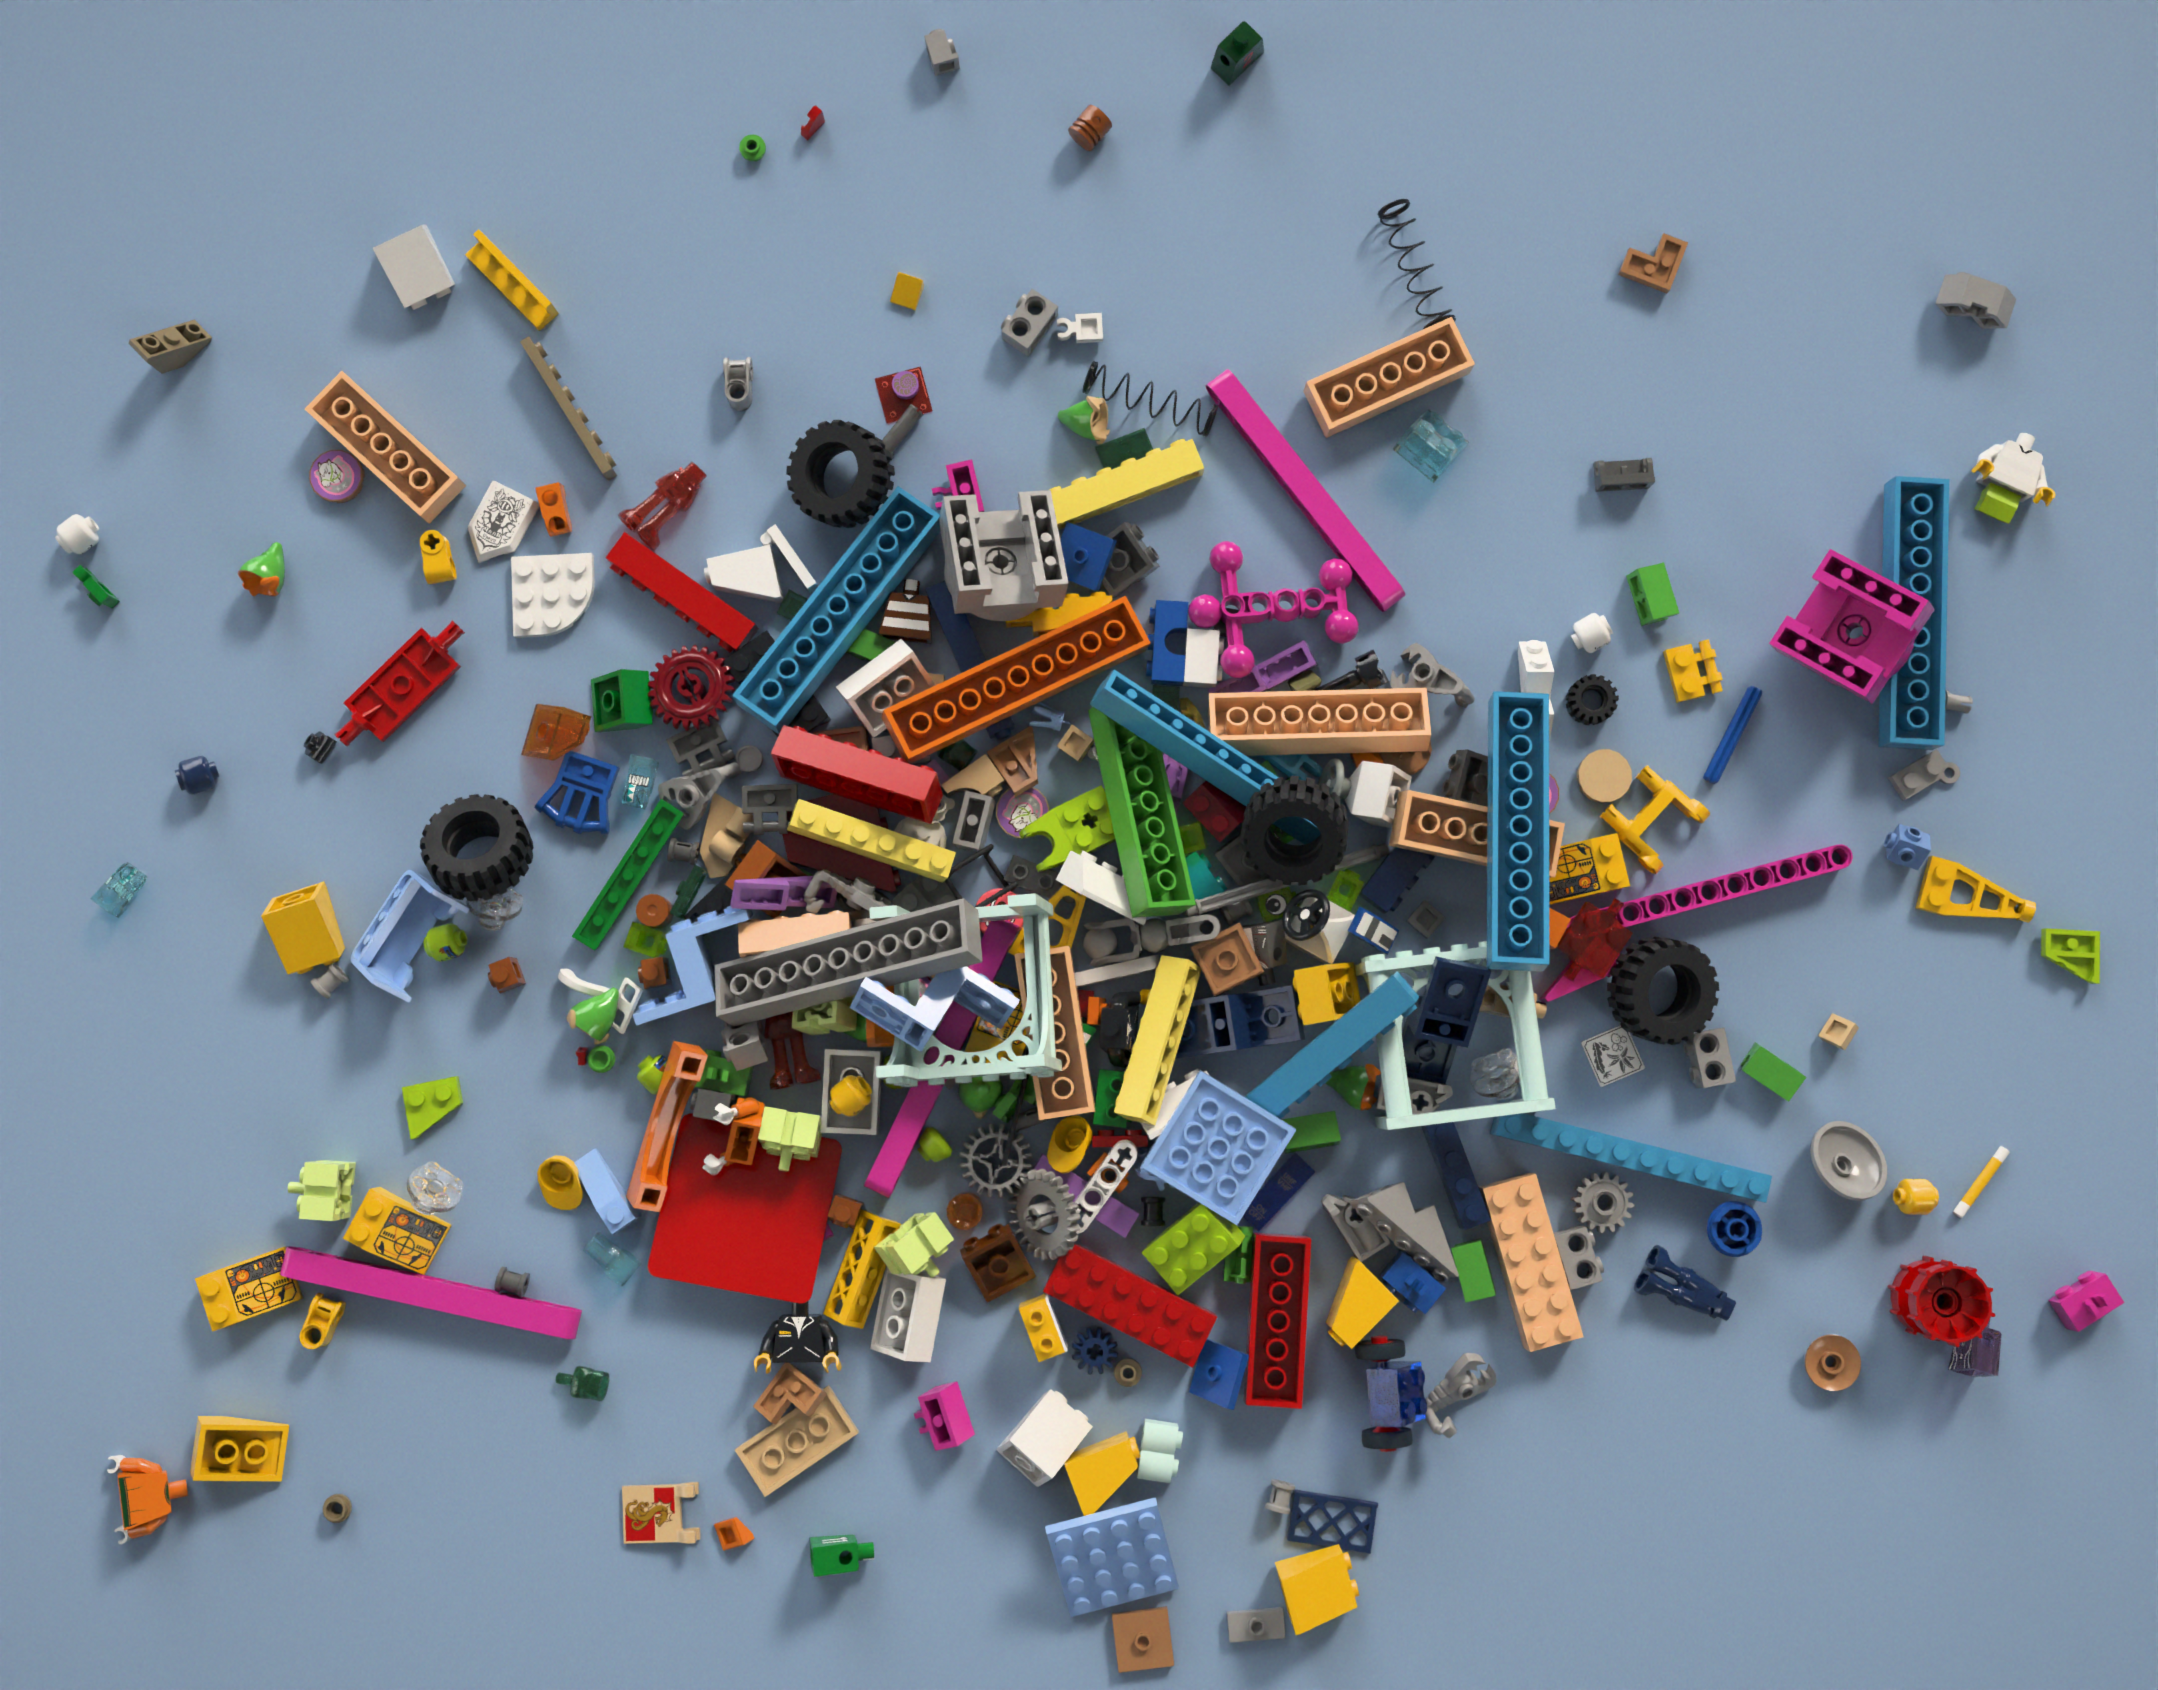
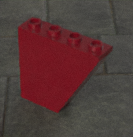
[777,794,901,894]

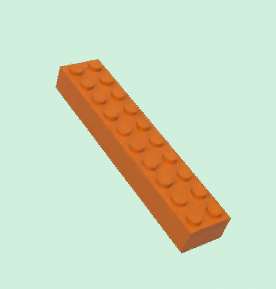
[882,596,1151,764]

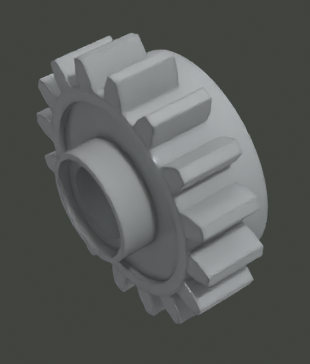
[1571,1172,1635,1233]

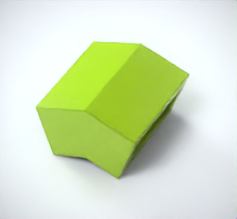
[1974,482,2021,524]

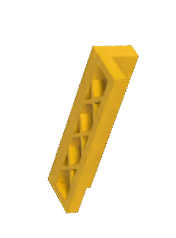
[465,229,559,331]
[823,1209,902,1329]

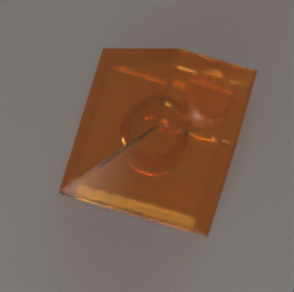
[521,704,591,761]

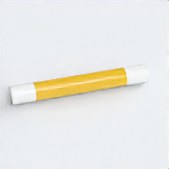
[1953,1146,2010,1218]

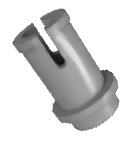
[1945,690,1973,714]

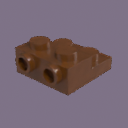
[960,1224,1036,1303]

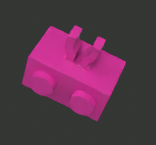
[931,459,984,512]
[2048,1271,2125,1332]
[914,1381,975,1451]

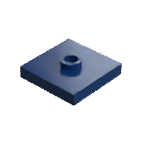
[1060,522,1117,591]
[1189,1339,1249,1410]

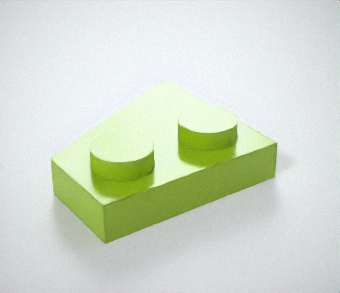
[2041,928,2100,984]
[402,1076,463,1139]

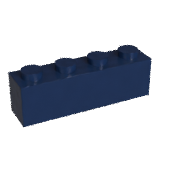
[1358,847,1435,914]
[1421,1122,1491,1230]

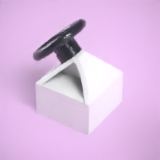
[1282,889,1355,965]

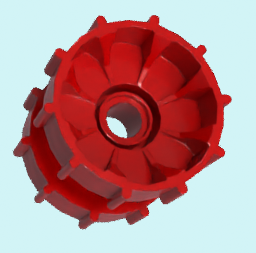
[1887,1256,1995,1347]

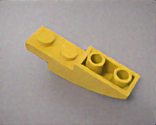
[1005,592,1112,637]

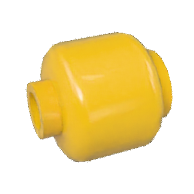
[830,1075,872,1117]
[1893,1179,1939,1215]

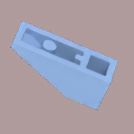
[574,1148,641,1234]

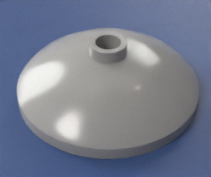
[1810,1121,1887,1201]

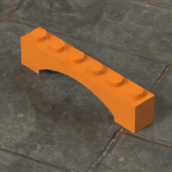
[626,1041,708,1212]

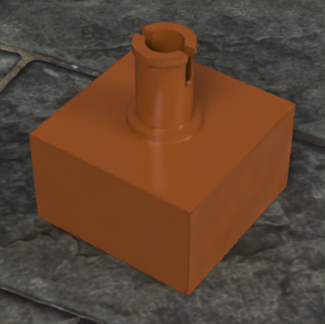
[725,840,808,918]

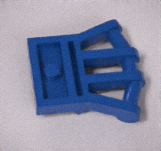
[534,749,620,834]

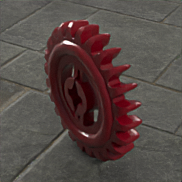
[648,645,735,731]

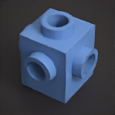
[1884,824,1931,870]

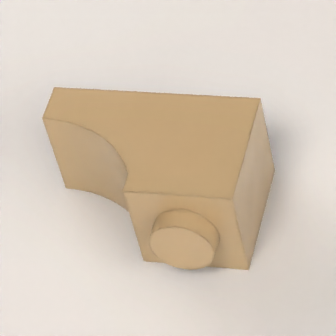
[941,754,1005,797]

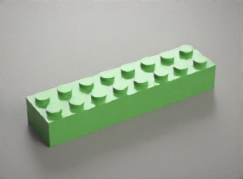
[1088,707,1196,918]

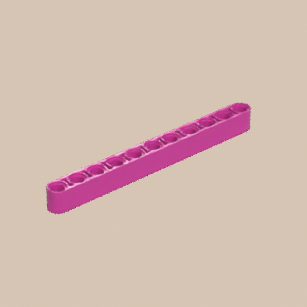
[1205,369,1405,612]
[1563,844,1853,941]
[864,920,1019,1198]
[280,1246,582,1339]

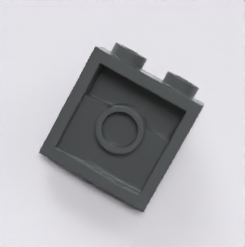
[1102,522,1160,598]
[1441,749,1488,807]
[891,875,963,912]

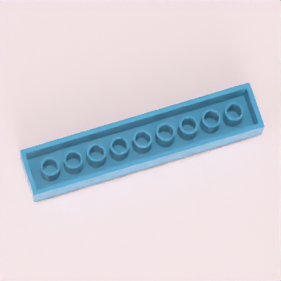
[1878,476,1950,750]
[732,486,941,734]
[1487,691,1549,972]

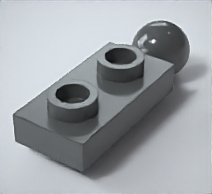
[1003,855,1077,903]

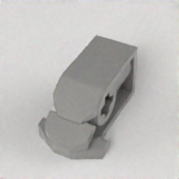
[1376,1077,1453,1114]
[1321,1194,1390,1262]

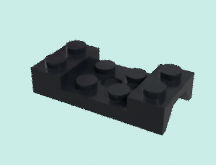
[724,630,831,738]

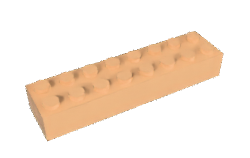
[1208,688,1431,756]

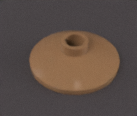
[1805,1334,1861,1391]

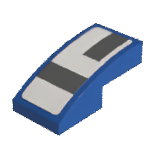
[1348,906,1399,955]

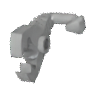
[1391,643,1475,708]
[658,762,741,830]
[804,869,891,914]
[1422,1353,1497,1439]

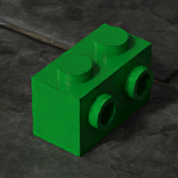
[1093,1069,1132,1128]

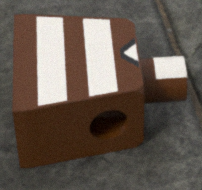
[879,579,932,644]

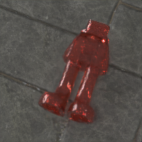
[618,462,707,551]
[765,1011,821,1090]

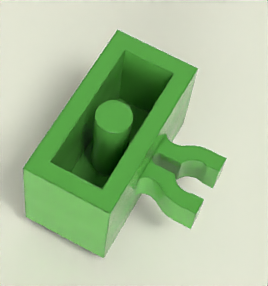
[695,1049,754,1096]

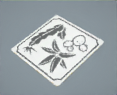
[1581,1025,1645,1087]

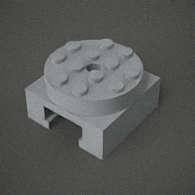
[939,490,1069,621]

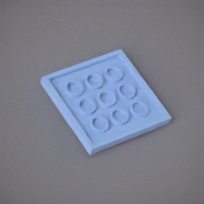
[1141,1070,1296,1225]
[1045,1497,1179,1617]

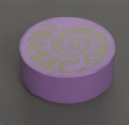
[892,371,919,399]

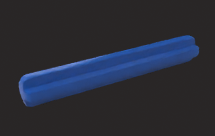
[1703,686,1763,784]

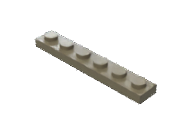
[520,336,617,481]

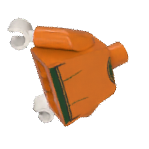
[702,1097,765,1175]
[107,1455,188,1544]

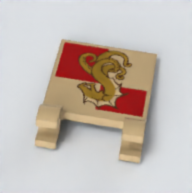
[622,1482,701,1544]

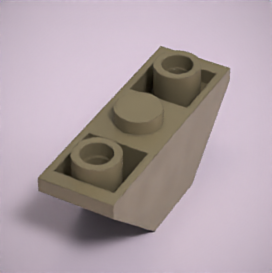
[128,319,212,374]

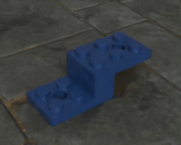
[1402,956,1492,1084]
[1175,985,1305,1059]

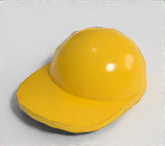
[1047,1115,1093,1174]
[537,1155,583,1210]

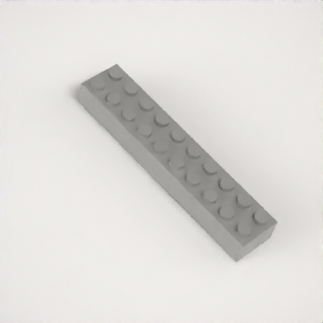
[715,898,983,1026]

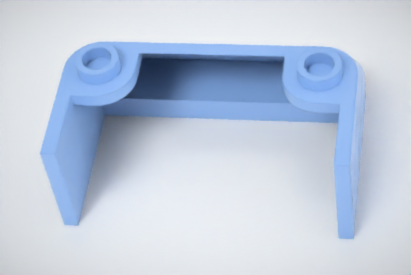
[351,870,470,1003]

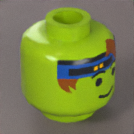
[423,923,468,962]
[637,1054,668,1095]

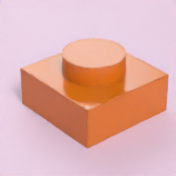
[1087,997,1109,1025]

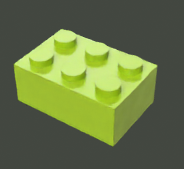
[1142,1202,1245,1295]

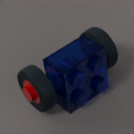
[1355,1336,1427,1452]

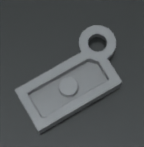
[1888,749,1960,801]

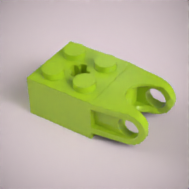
[1019,785,1116,872]

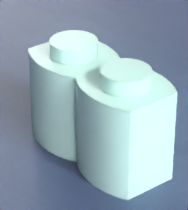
[1137,1419,1183,1483]

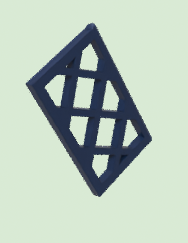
[1287,1489,1378,1554]

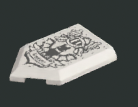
[468,481,540,563]

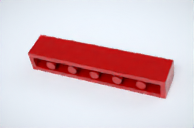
[605,532,759,654]

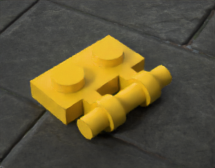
[1663,639,1723,703]

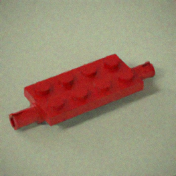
[335,620,465,747]

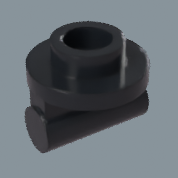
[304,731,337,764]

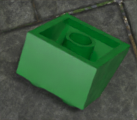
[591,669,653,732]

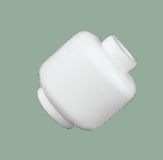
[55,514,99,554]
[1571,613,1614,653]

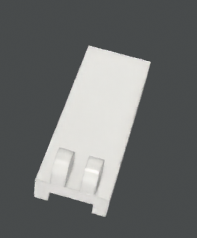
[760,524,818,594]

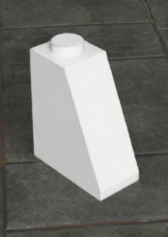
[704,545,784,603]

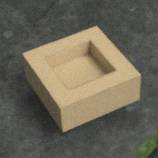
[1057,725,1095,763]
[1818,1013,1859,1050]

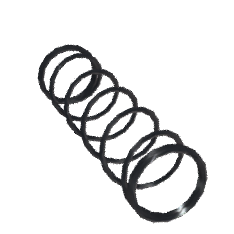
[1377,199,1456,329]
[1082,361,1218,437]

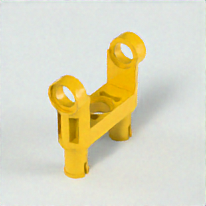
[1599,765,1710,874]

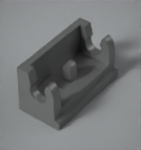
[1593,458,1655,492]

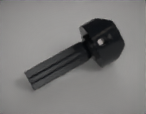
[1312,650,1389,691]

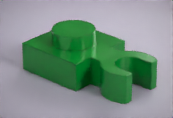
[72,565,120,608]

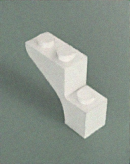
[1518,640,1554,741]

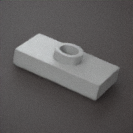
[1227,1607,1285,1643]

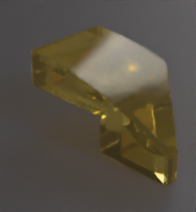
[1179,697,1205,729]

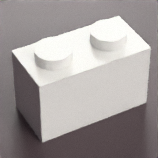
[1183,628,1224,688]

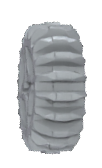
[959,1123,1033,1198]

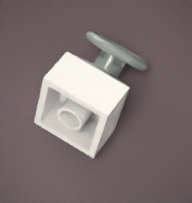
[1318,758,1412,828]

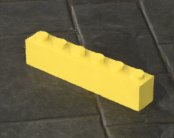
[1049,439,1204,530]
[787,799,956,883]
[1114,955,1201,1126]

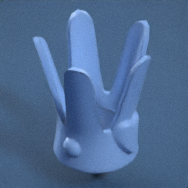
[1028,702,1070,731]

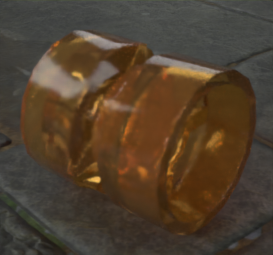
[947,1192,984,1230]

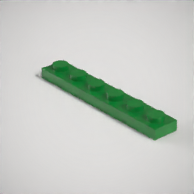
[572,799,685,951]

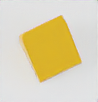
[890,272,924,311]

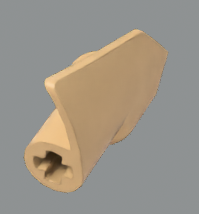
[699,793,754,879]

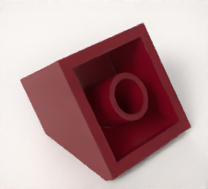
[1182,781,1246,842]

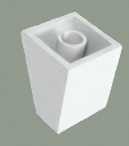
[373,224,455,310]
[996,1389,1093,1487]

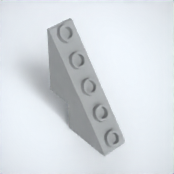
[1349,1182,1459,1283]

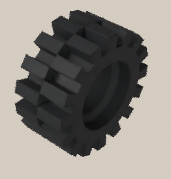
[1566,674,1619,725]

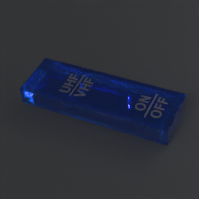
[1243,1153,1315,1232]

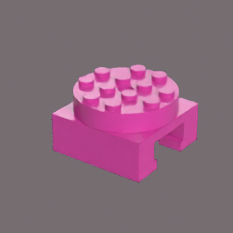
[1769,549,1935,704]

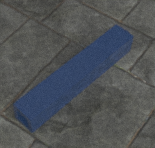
[925,580,1015,740]

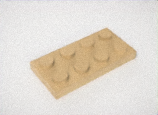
[735,1385,859,1497]

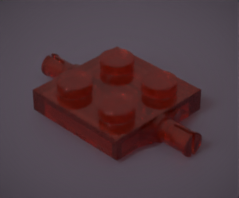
[1556,898,1633,982]

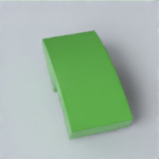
[846,629,896,661]

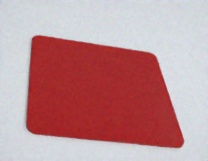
[648,1113,842,1304]

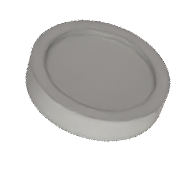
[735,745,763,772]

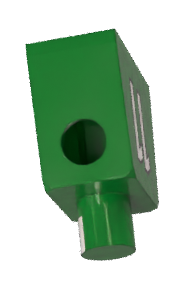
[809,1535,874,1577]

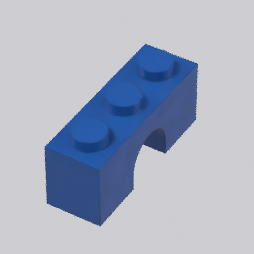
[1146,600,1189,686]

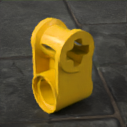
[420,530,457,585]
[299,1292,346,1349]

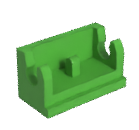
[1626,562,1679,626]
[1741,1042,1806,1102]
[1281,1111,1341,1154]
[1451,1238,1496,1302]

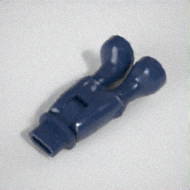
[1634,1245,1736,1321]

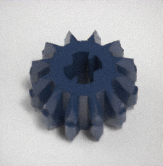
[1072,1326,1118,1375]

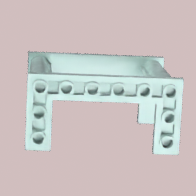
[870,893,1062,1087]
[1354,941,1556,1130]

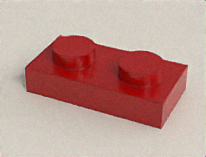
[1092,1130,1148,1147]

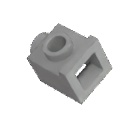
[924,29,960,76]

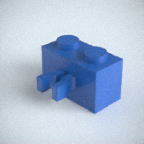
[1379,1250,1446,1314]

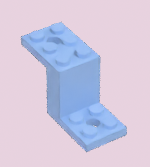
[633,906,754,1025]
[850,966,1020,1052]

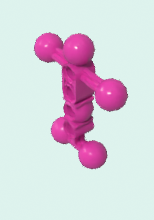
[1188,541,1359,678]

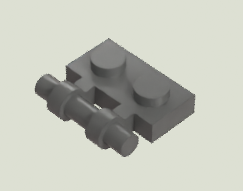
[666,717,736,777]
[742,784,798,835]

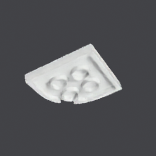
[511,553,595,638]

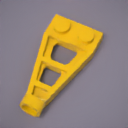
[1915,856,2036,923]
[1008,885,1086,956]

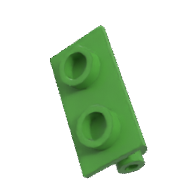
[1223,1226,1253,1284]

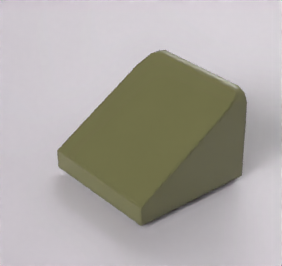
[1287,670,1322,691]

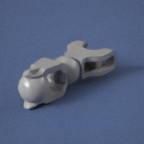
[1083,915,1222,967]

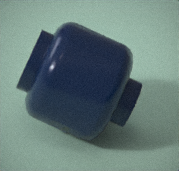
[175,756,219,794]

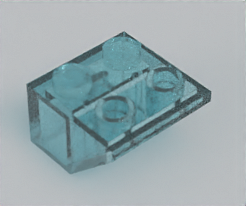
[1393,409,1469,483]

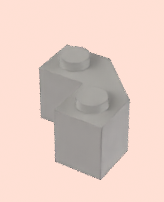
[1935,272,2016,328]

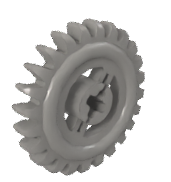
[1007,1169,1080,1260]

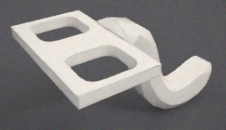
[558,969,643,1034]

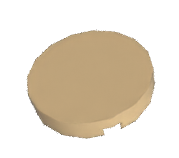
[1577,749,1632,803]

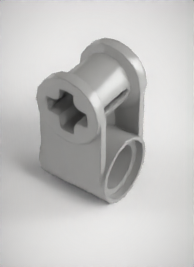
[723,357,753,411]

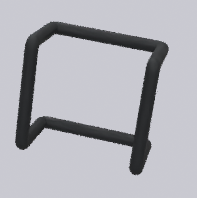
[945,844,1019,907]

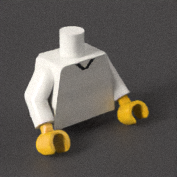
[1971,433,2055,507]

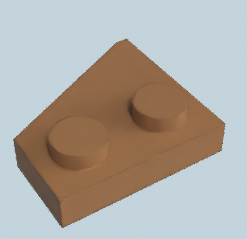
[987,726,1038,797]

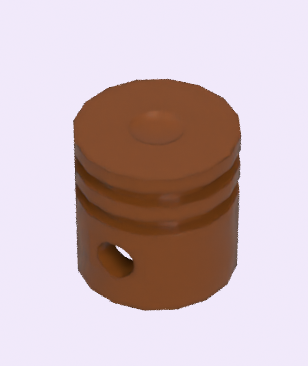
[1068,105,1112,151]
[636,894,674,929]

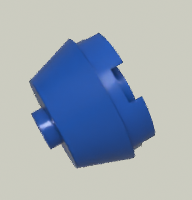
[1707,1201,1762,1257]

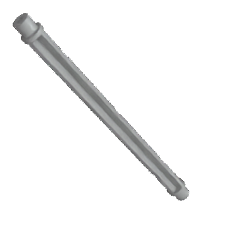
[1185,843,1390,917]

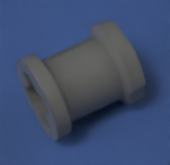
[667,837,700,866]
[494,1267,530,1298]

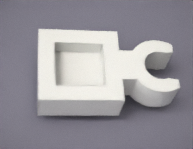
[1057,313,1103,343]

